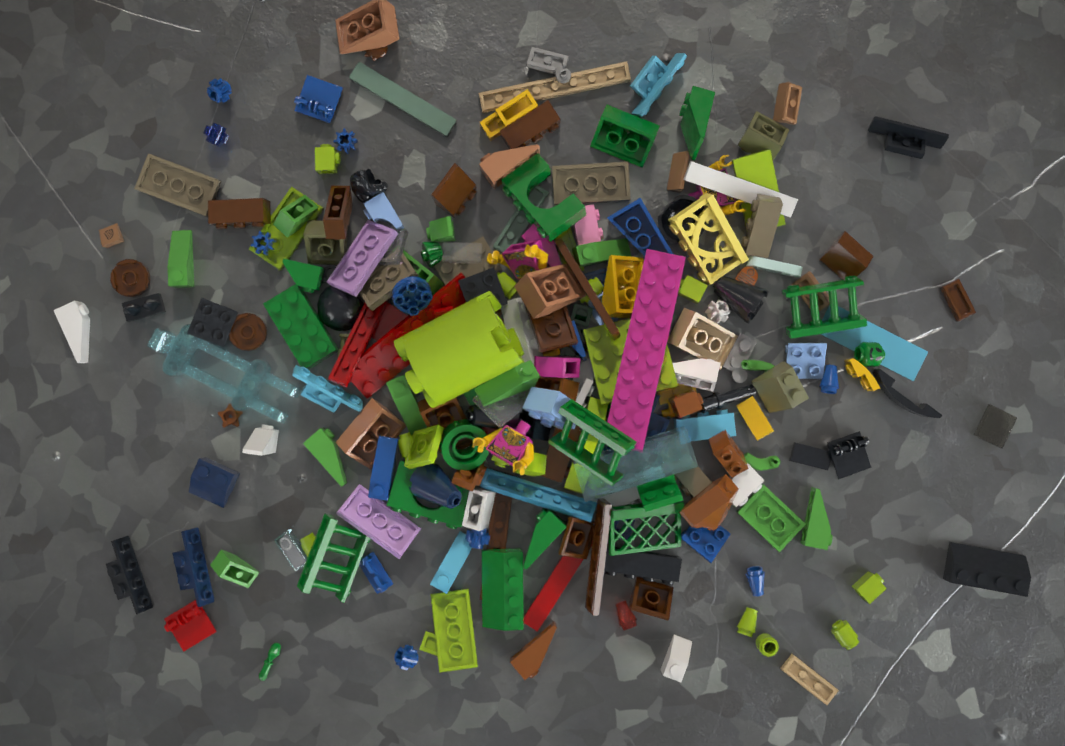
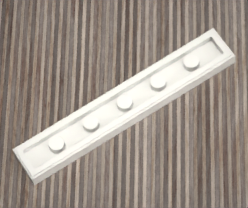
[683,161,798,217]

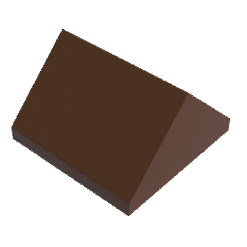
[819,231,873,280]
[558,516,595,560]
[628,577,674,621]

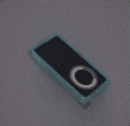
[274,529,307,571]

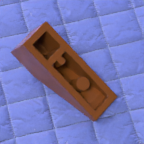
[510,621,557,680]

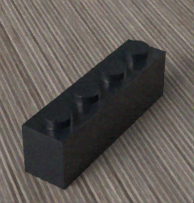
[604,546,682,584]

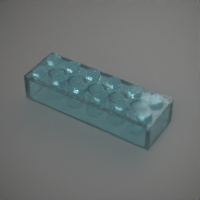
[572,427,698,502]

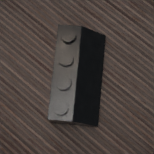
[943,542,1031,597]

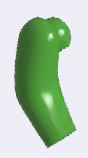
[741,360,775,372]
[744,452,780,471]

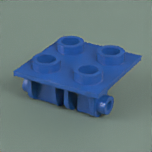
[294,75,343,123]
[681,525,730,563]

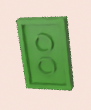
[736,484,806,552]

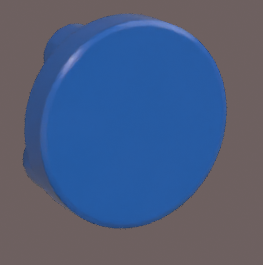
[392,276,433,316]

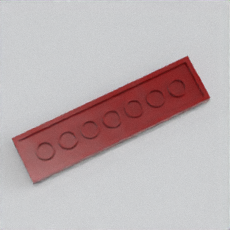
[350,273,466,399]

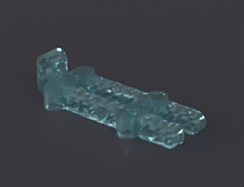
[147,324,302,424]

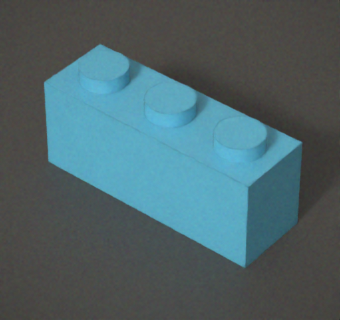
[674,409,736,443]

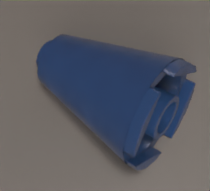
[409,462,462,509]

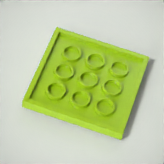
[583,318,678,405]

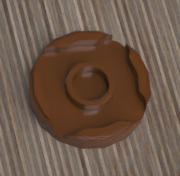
[110,259,150,297]
[229,313,267,351]

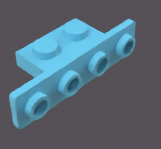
[630,53,687,117]
[292,365,363,413]

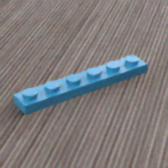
[480,468,597,522]

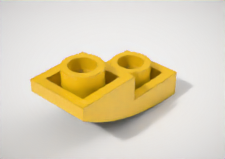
[844,358,880,391]
[736,396,774,441]

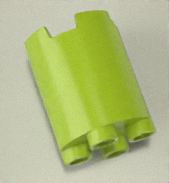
[394,291,525,408]

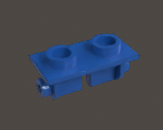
[359,551,394,594]

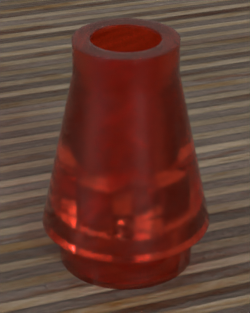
[615,600,637,631]

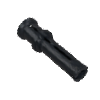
[700,384,756,414]

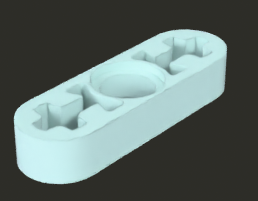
[746,256,803,277]

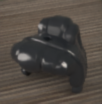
[350,169,388,203]

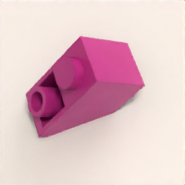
[534,356,580,378]

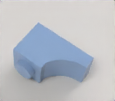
[363,192,405,231]

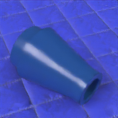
[819,365,839,394]
[745,566,765,596]

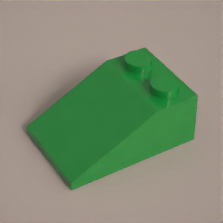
[679,86,715,161]
[523,508,567,570]

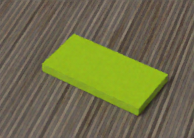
[731,149,786,230]
[249,186,324,271]
[430,589,478,673]

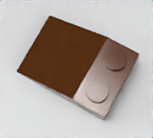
[431,163,477,218]

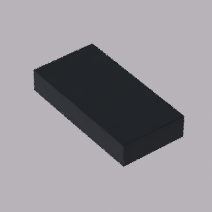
[789,442,831,471]

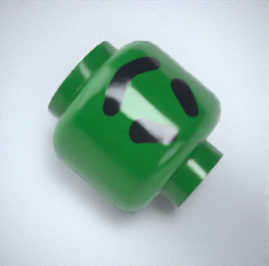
[854,342,885,367]

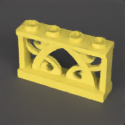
[668,193,749,285]

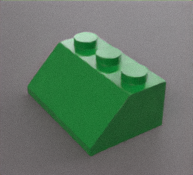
[590,104,660,168]

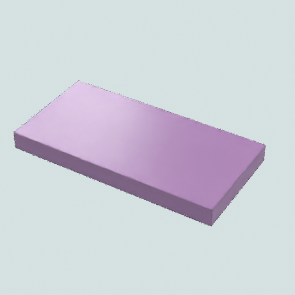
[327,220,398,297]
[336,484,421,559]

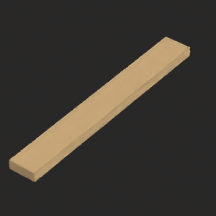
[479,61,631,113]

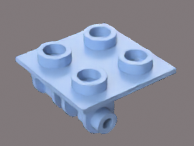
[785,343,827,379]

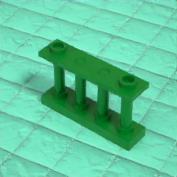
[782,276,867,339]
[548,399,637,486]
[297,513,371,603]

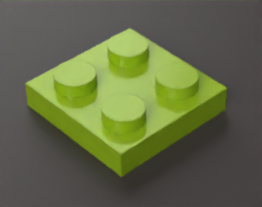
[404,425,444,469]

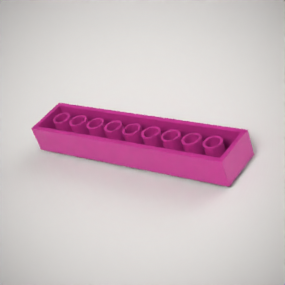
[607,249,686,452]

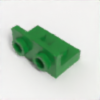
[636,472,683,512]

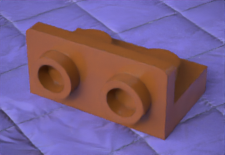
[452,460,487,492]

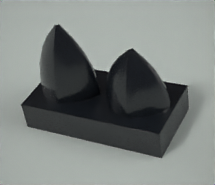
[122,293,166,322]

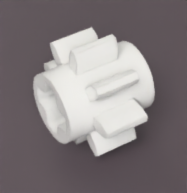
[705,299,731,324]

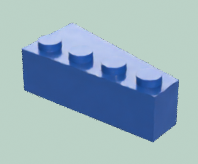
[607,198,673,256]

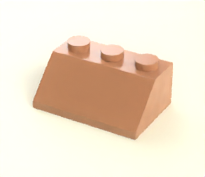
[335,398,406,469]

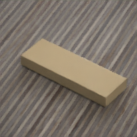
[780,654,839,705]

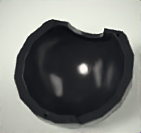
[657,195,706,244]
[317,285,364,331]

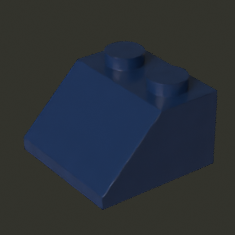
[189,457,240,508]

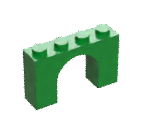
[501,153,586,242]
[387,460,469,529]

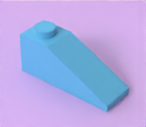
[430,531,472,594]

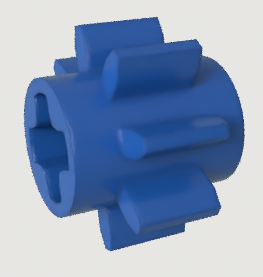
[207,78,232,103]
[333,128,358,154]
[251,231,276,255]
[465,529,490,549]
[394,645,419,670]

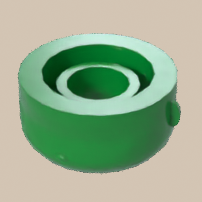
[439,419,489,471]

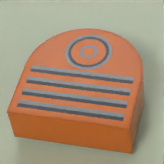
[735,266,758,285]

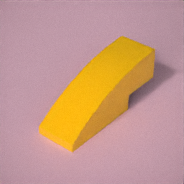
[479,89,538,141]

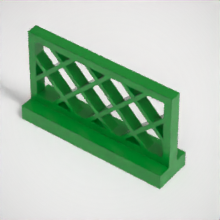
[608,501,684,556]

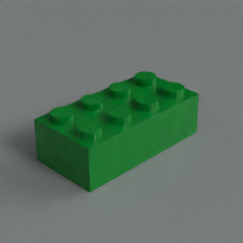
[263,284,339,370]

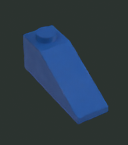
[368,436,398,501]

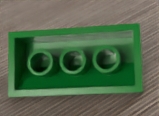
[481,548,524,631]

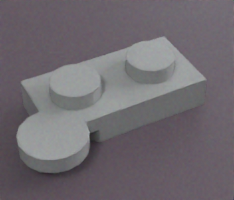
[527,47,571,83]
[722,333,757,383]

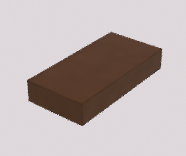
[940,279,976,321]

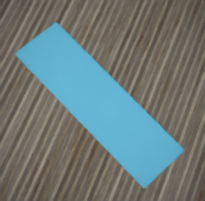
[821,305,928,381]

